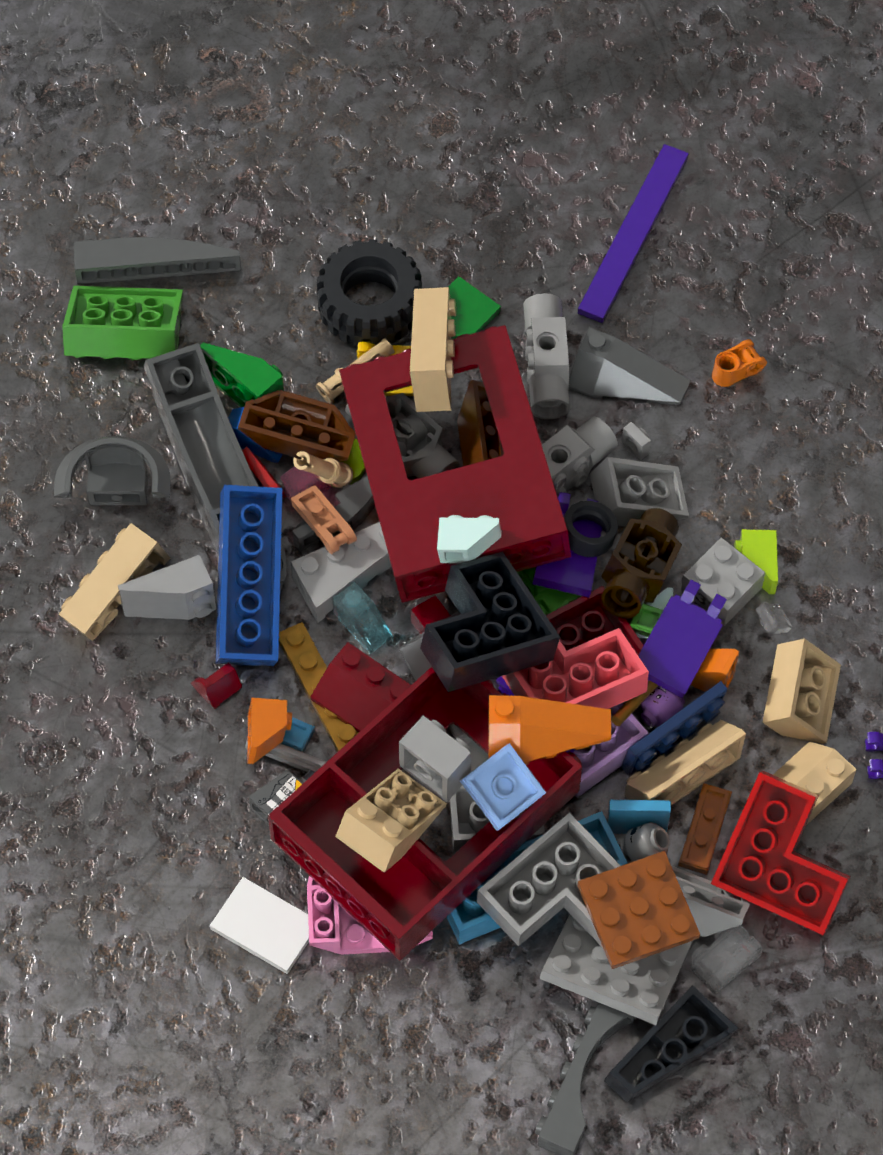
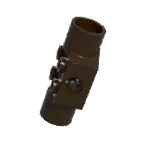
[601,508,682,618]

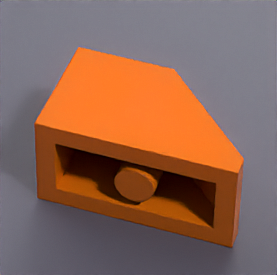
[691,649,739,692]
[247,698,292,764]

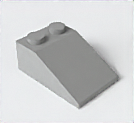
[590,457,689,526]
[118,555,216,620]

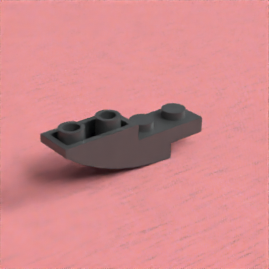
[292,473,375,552]

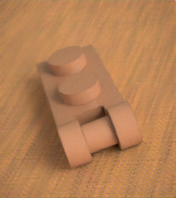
[291,485,357,554]

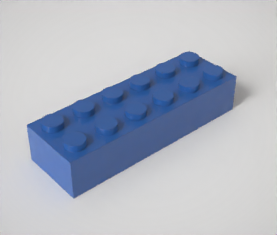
[216,485,282,666]

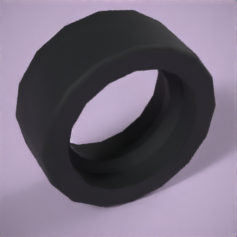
[564,501,618,557]

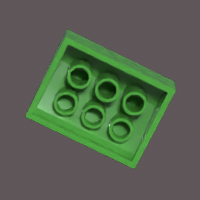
[62,286,183,360]

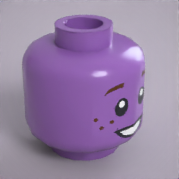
[641,686,685,727]

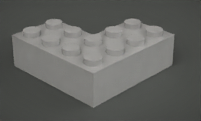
[477,813,621,948]

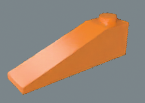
[488,695,611,765]

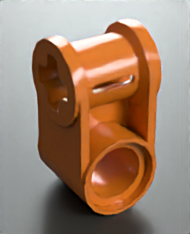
[712,339,767,387]

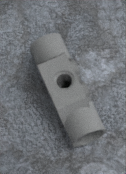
[523,293,570,419]
[345,393,460,479]
[542,416,618,497]

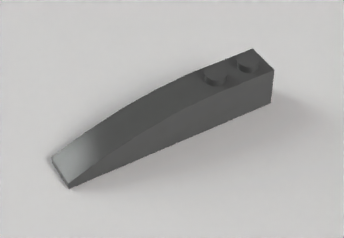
[73,237,241,284]

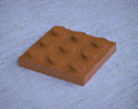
[577,851,701,969]

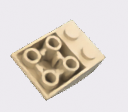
[336,769,447,873]

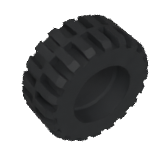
[317,239,422,346]

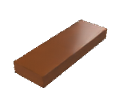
[678,783,732,875]

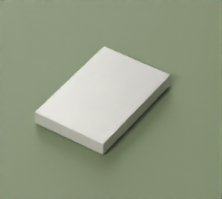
[210,877,309,974]

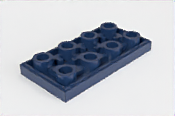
[621,681,727,775]

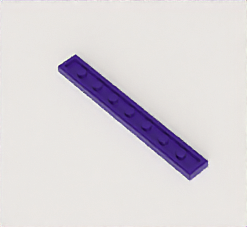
[577,144,689,323]

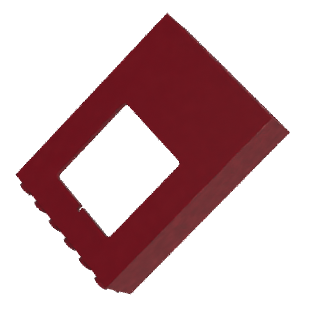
[339,325,572,603]
[268,667,582,961]

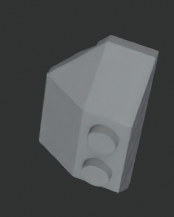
[635,859,750,937]

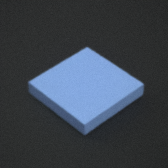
[460,743,546,831]

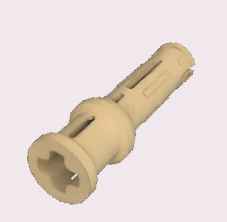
[316,338,395,404]
[293,451,353,488]

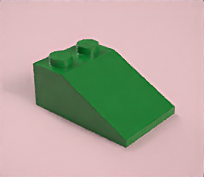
[200,342,284,408]

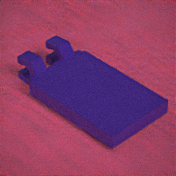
[532,492,602,598]
[638,579,727,698]

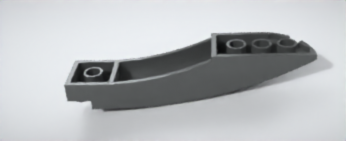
[144,343,287,591]

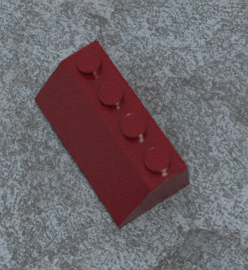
[310,642,411,733]

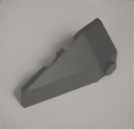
[569,327,691,405]

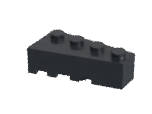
[604,985,739,1102]

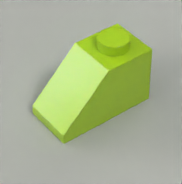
[734,529,778,595]

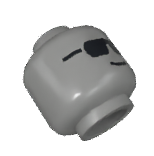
[624,822,670,862]

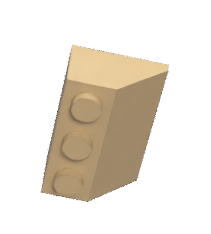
[762,638,841,744]
[747,742,857,825]

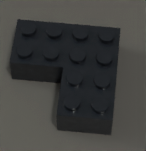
[420,551,560,692]

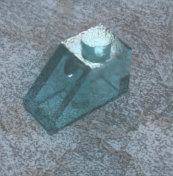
[332,582,392,654]

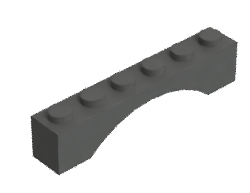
[535,1003,636,1155]

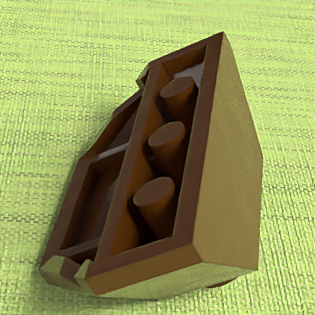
[457,380,504,466]
[238,390,356,462]

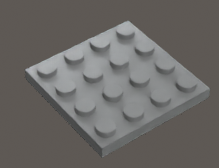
[540,914,694,1025]

